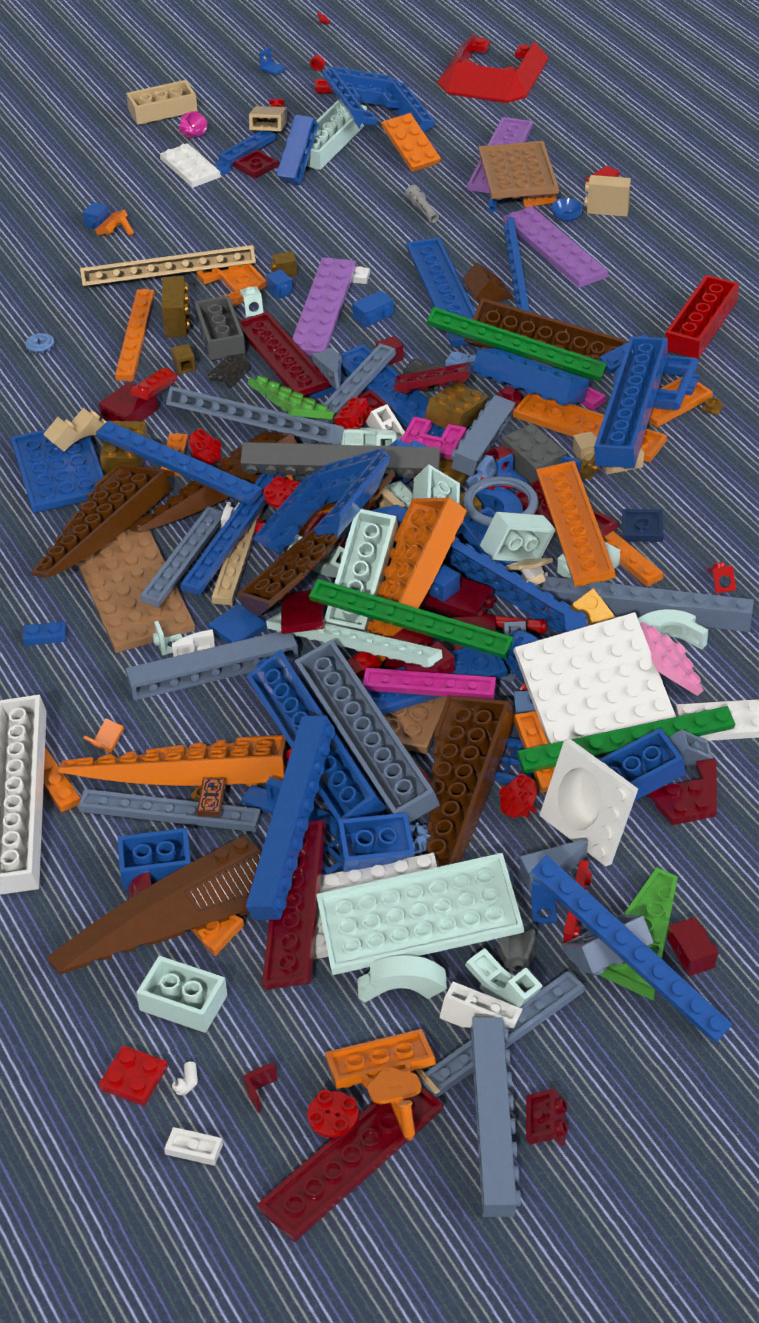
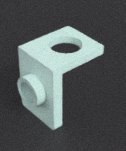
[240,287,264,317]
[152,621,182,655]

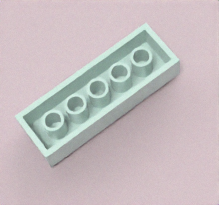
[306,100,367,170]
[324,509,398,633]

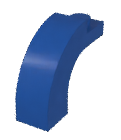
[475,486,523,514]

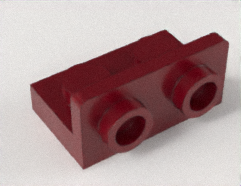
[526,1088,568,1146]

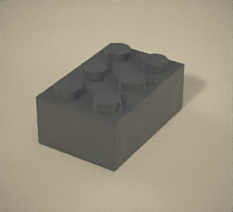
[501,423,567,483]

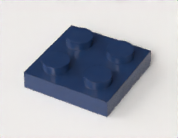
[622,509,664,542]

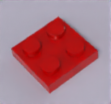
[99,1045,168,1106]

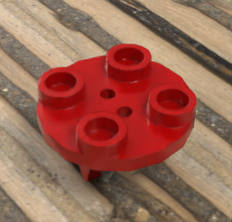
[188,428,222,465]
[263,476,300,508]
[499,774,537,818]
[307,1090,359,1139]

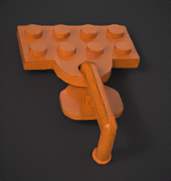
[325,1029,436,1141]

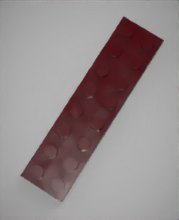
[238,312,330,397]
[262,820,326,990]
[257,1086,443,1243]

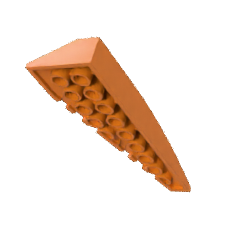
[359,497,467,680]
[58,735,287,786]

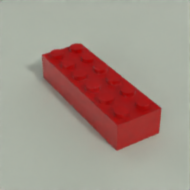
[665,275,739,359]

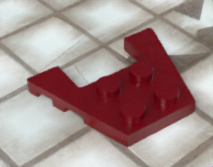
[645,758,717,825]

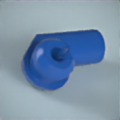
[488,198,505,212]

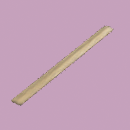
[415,1069,440,1094]

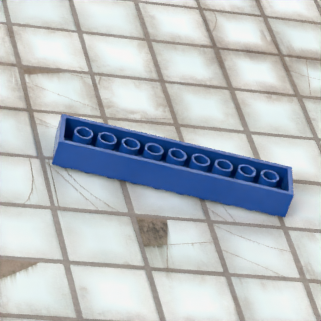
[594,336,668,468]
[247,650,387,821]

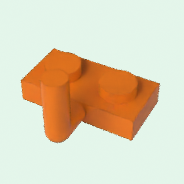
[95,210,134,236]

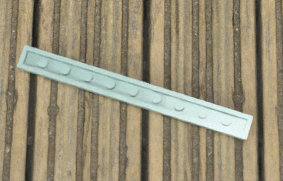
[266,613,443,667]

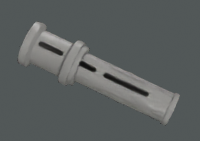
[405,185,439,223]

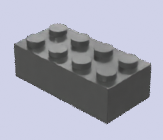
[194,295,245,360]

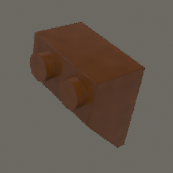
[463,262,513,302]

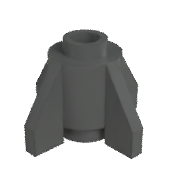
[497,929,535,972]

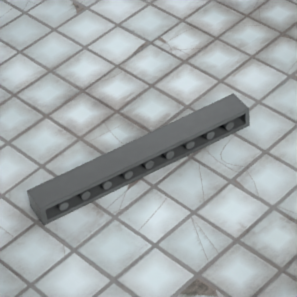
[241,442,440,479]

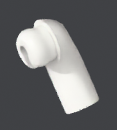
[172,1062,198,1095]

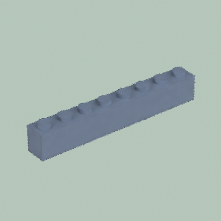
[126,631,298,700]
[471,1017,521,1217]

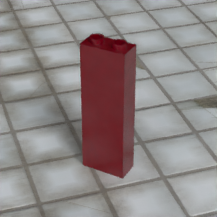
[383,557,495,619]

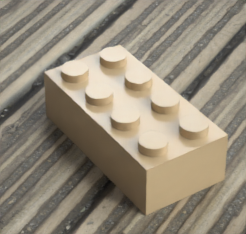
[126,80,197,125]

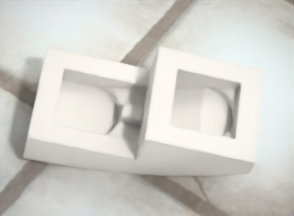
[172,630,215,657]

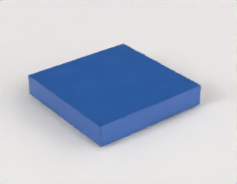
[208,604,267,644]

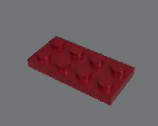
[394,362,471,394]

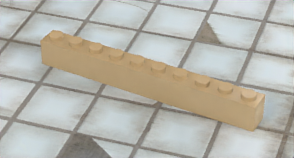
[80,245,256,286]

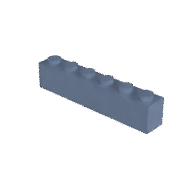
[451,395,516,477]

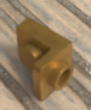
[575,454,600,480]

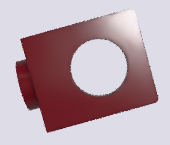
[243,1062,277,1113]

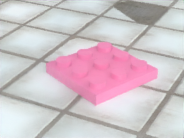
[640,622,704,696]

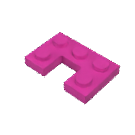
[400,417,467,460]

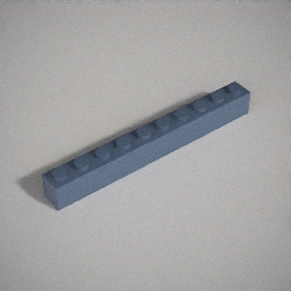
[166,386,344,445]
[542,576,754,632]

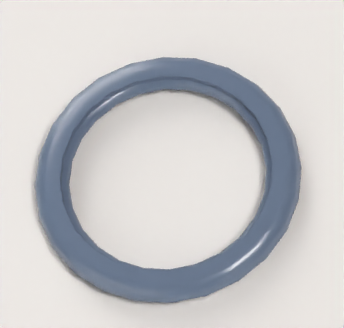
[463,476,539,527]

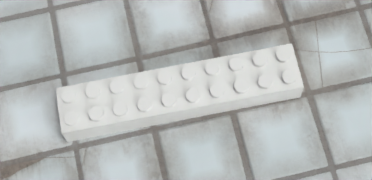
[0,694,47,895]

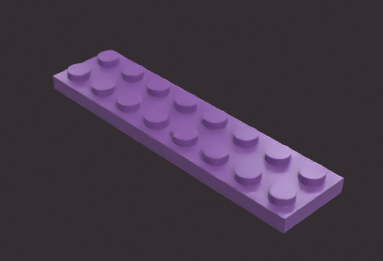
[467,117,533,194]
[503,206,608,288]
[292,257,356,356]

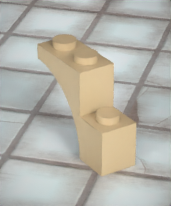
[43,408,106,452]
[573,432,644,475]

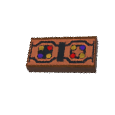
[197,778,226,817]

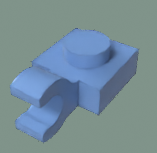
[445,351,476,370]
[467,455,496,487]

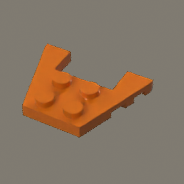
[196,264,267,308]

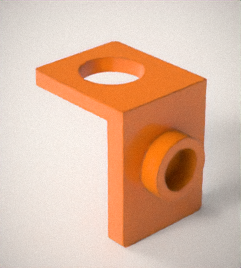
[83,718,124,754]

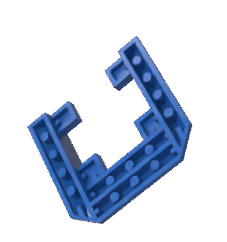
[322,66,436,132]
[253,447,391,553]

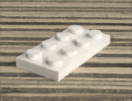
[160,143,221,188]
[676,699,759,741]

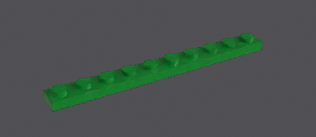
[427,307,607,382]
[309,579,514,659]
[517,706,736,774]

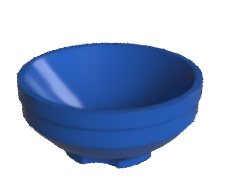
[552,198,582,223]

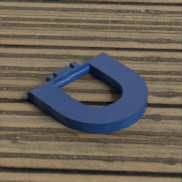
[613,355,700,410]

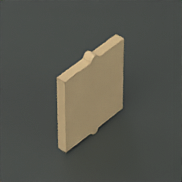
[505,558,553,570]

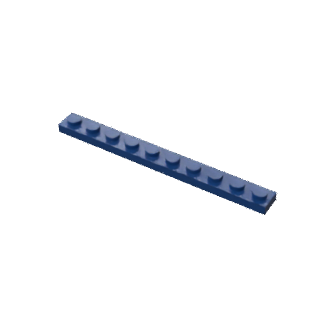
[504,217,530,312]
[96,421,262,505]
[181,473,287,595]
[529,855,733,1044]

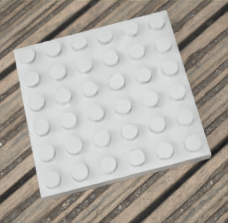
[513,612,676,760]

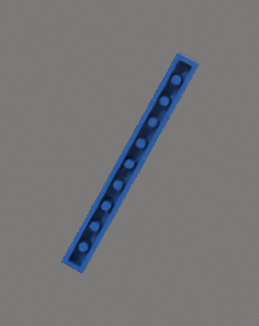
[246,715,335,920]

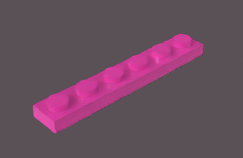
[363,668,496,700]

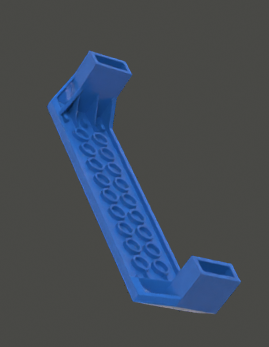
[347,505,590,634]

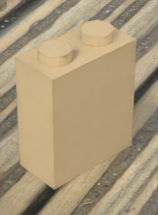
[249,106,287,131]
[584,175,631,216]

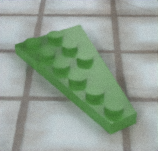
[248,375,334,420]
[599,867,678,1001]

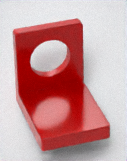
[706,562,736,593]

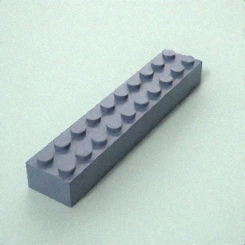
[295,639,440,823]

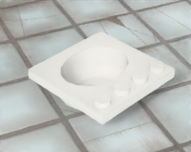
[539,739,638,866]

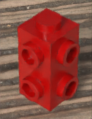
[334,397,371,429]

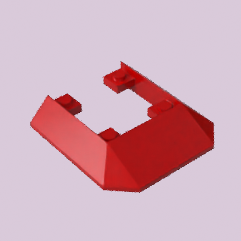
[437,33,549,103]

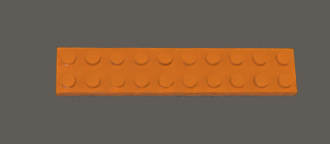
[536,461,616,587]

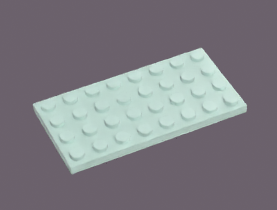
[317,853,524,975]

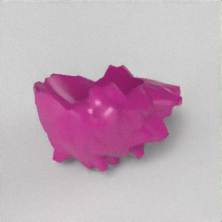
[178,111,207,139]

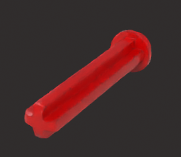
[482,614,548,635]

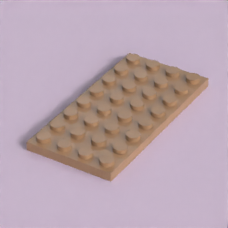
[77,525,195,653]

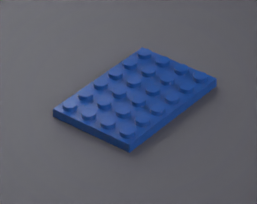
[10,429,104,513]

